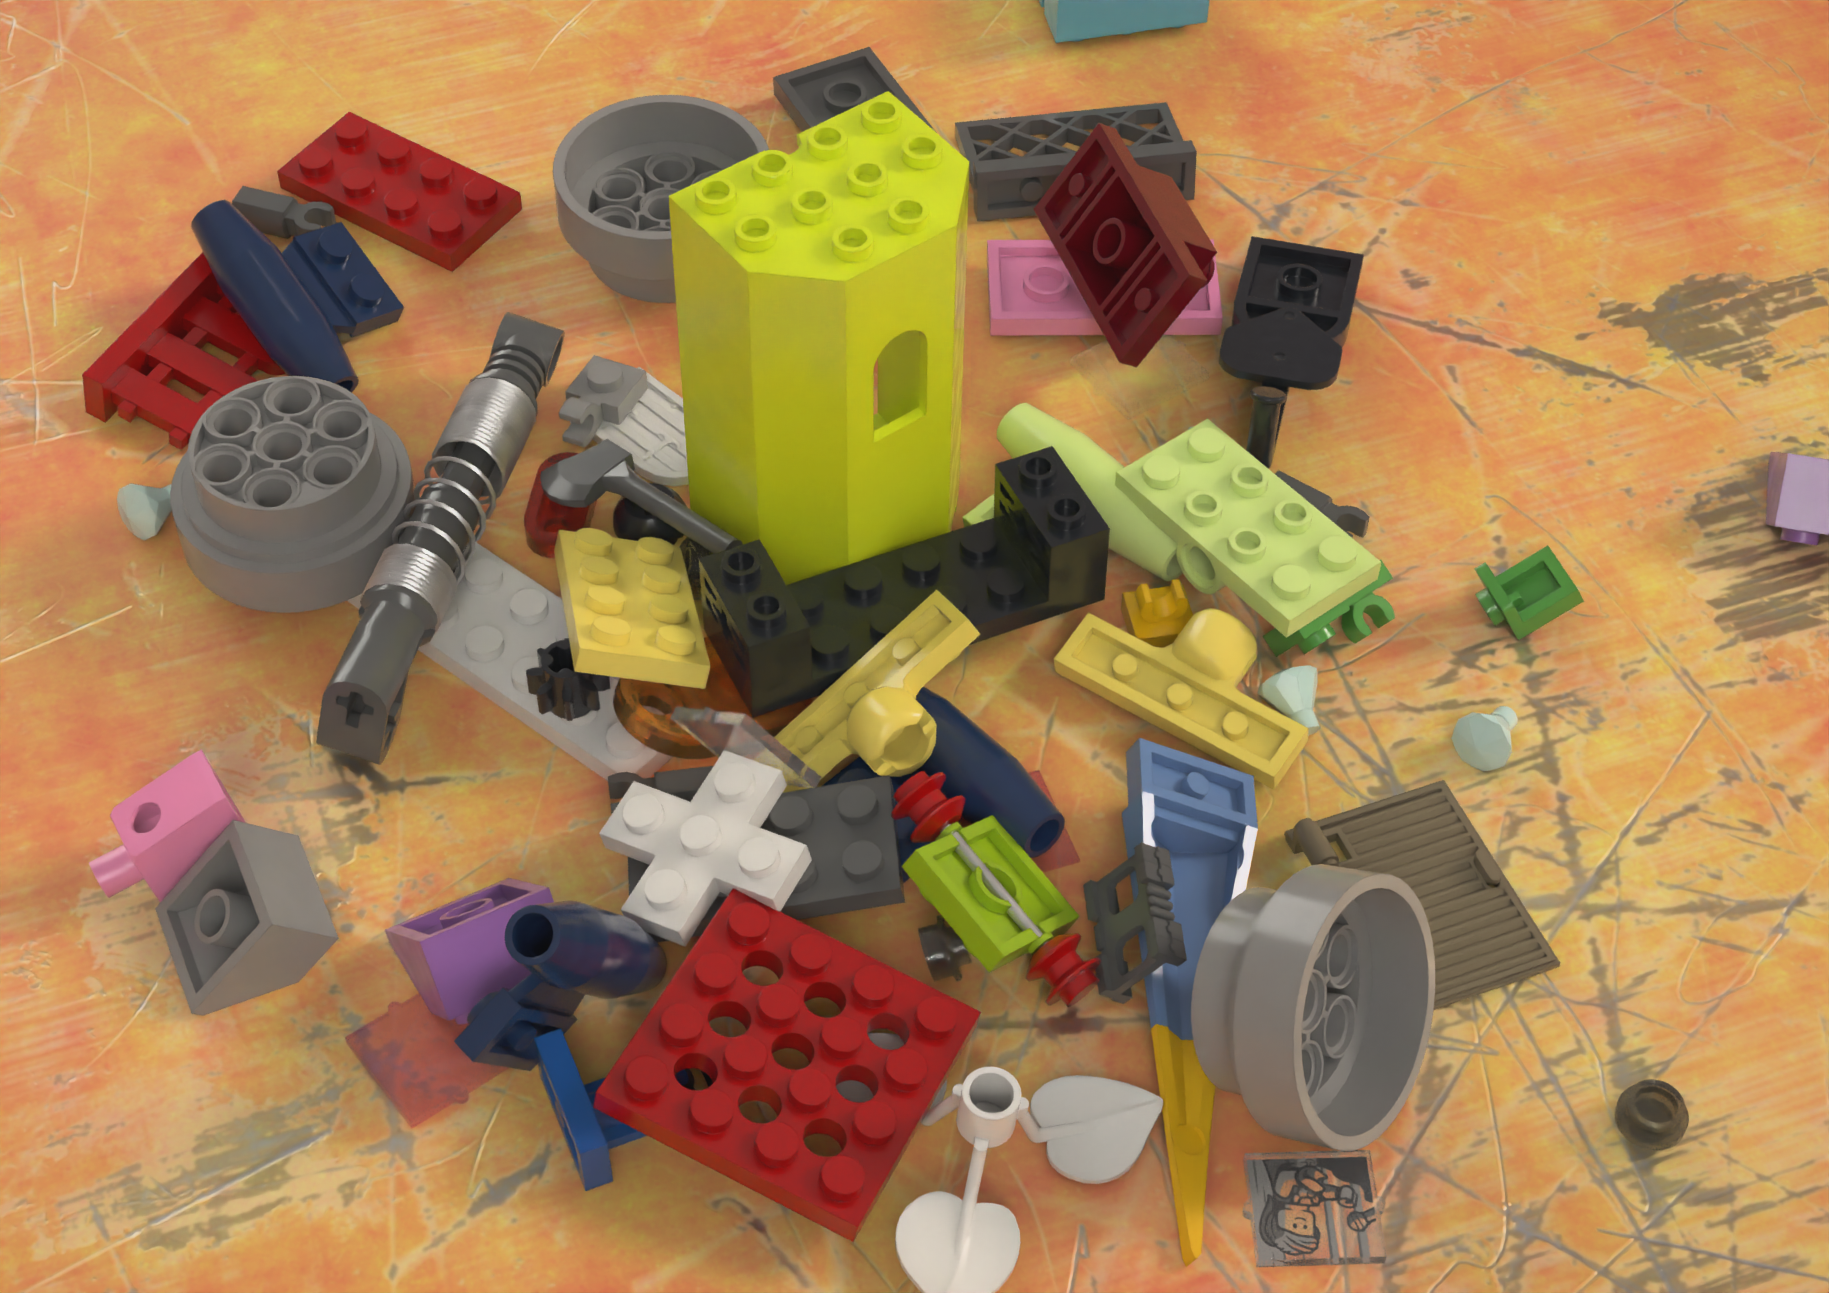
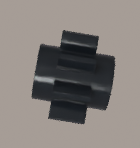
[526,638,610,721]

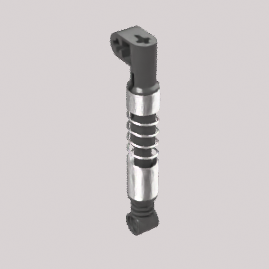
[316,312,565,765]

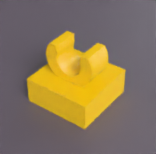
[1121,579,1193,648]

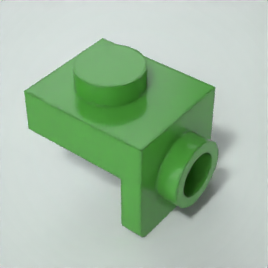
[1474,545,1584,640]

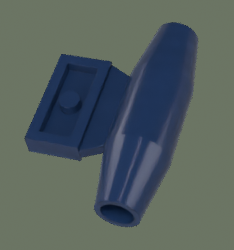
[191,200,404,393]
[822,686,1065,883]
[454,901,667,1071]

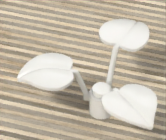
[836,1033,1163,1293]

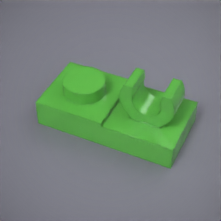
[1263,560,1395,657]

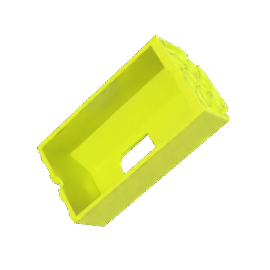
[668,91,969,585]

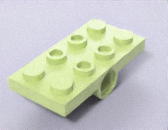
[1115,418,1381,638]

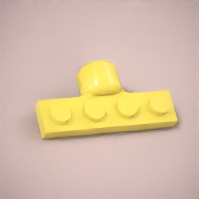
[750,590,980,793]
[1054,608,1308,789]

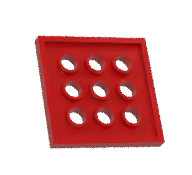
[593,888,981,1242]

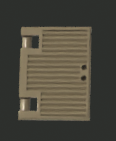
[1284,780,1560,1010]

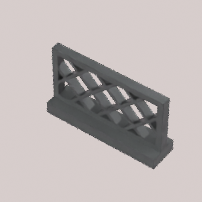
[955,102,1197,221]

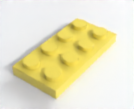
[554,528,711,689]

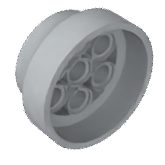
[553,95,769,303]
[170,376,416,613]
[1191,864,1435,1151]

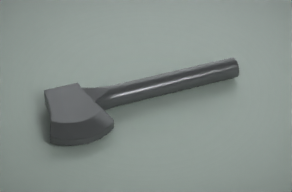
[540,439,743,554]

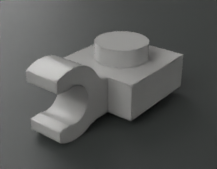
[559,355,648,447]

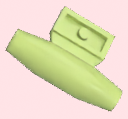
[963,403,1183,581]

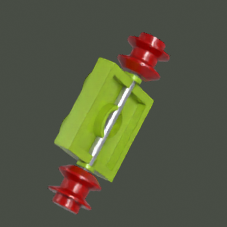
[891,771,1101,1007]

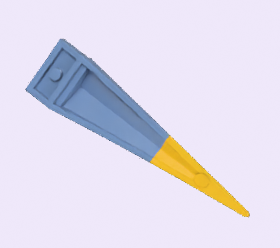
[1122,738,1258,1267]

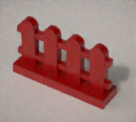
[82,252,286,450]

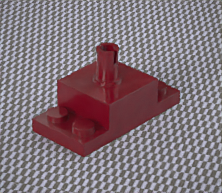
[1034,123,1217,368]

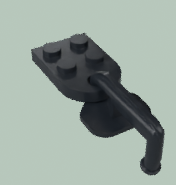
[1219,236,1364,469]

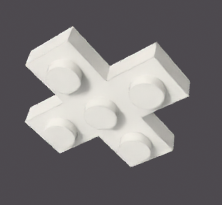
[599,750,812,947]

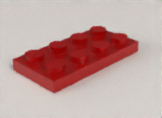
[277,112,522,272]

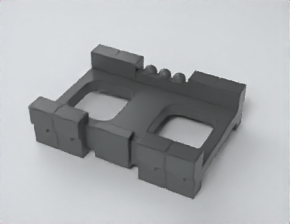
[1083,842,1187,1004]

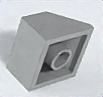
[155,820,339,1016]

